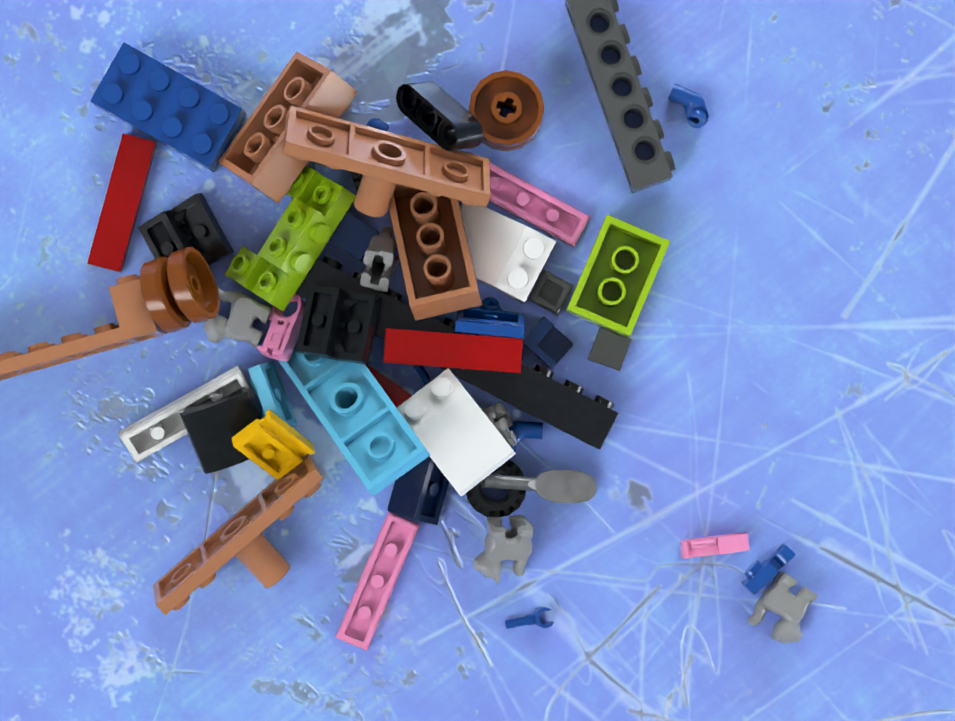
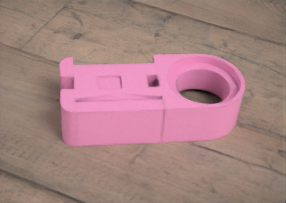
[257,294,306,361]
[679,532,750,559]

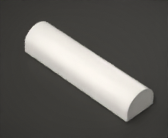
[119,366,255,462]

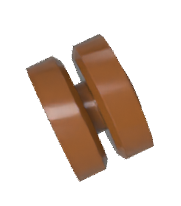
[469,70,544,152]
[140,247,220,333]

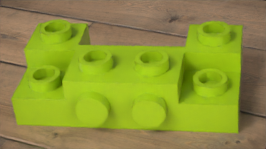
[225,166,356,312]

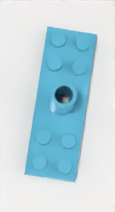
[278,340,430,496]

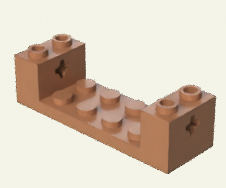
[0,274,167,381]

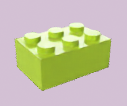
[565,215,670,338]

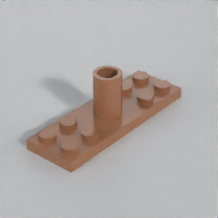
[282,105,491,217]
[153,454,324,615]

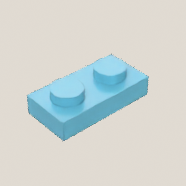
[248,361,298,427]

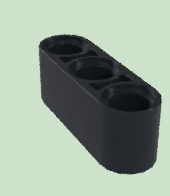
[396,81,483,151]

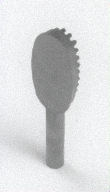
[481,470,597,504]

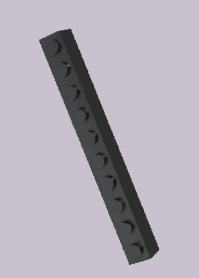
[295,256,618,450]

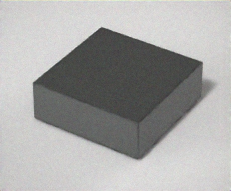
[528,270,574,316]
[588,328,632,371]

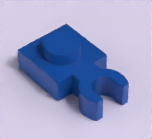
[741,544,796,595]

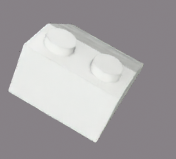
[460,203,556,304]
[397,368,516,497]

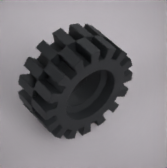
[466,460,526,517]

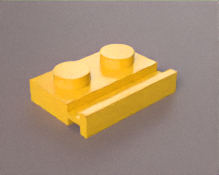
[232,410,315,480]

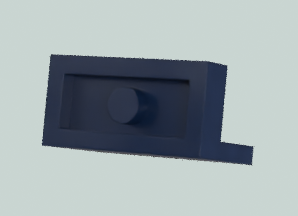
[387,456,449,525]

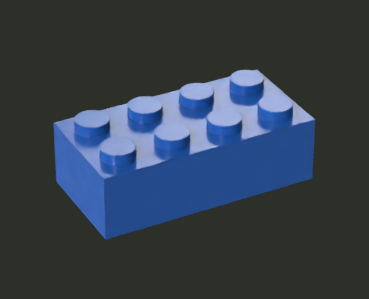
[90,42,247,172]

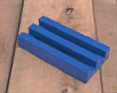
[455,308,525,338]

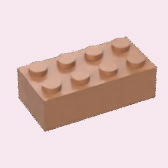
[218,51,357,204]
[389,184,482,321]

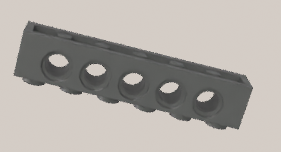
[565,0,676,194]

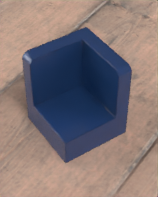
[329,212,380,263]
[523,316,573,369]

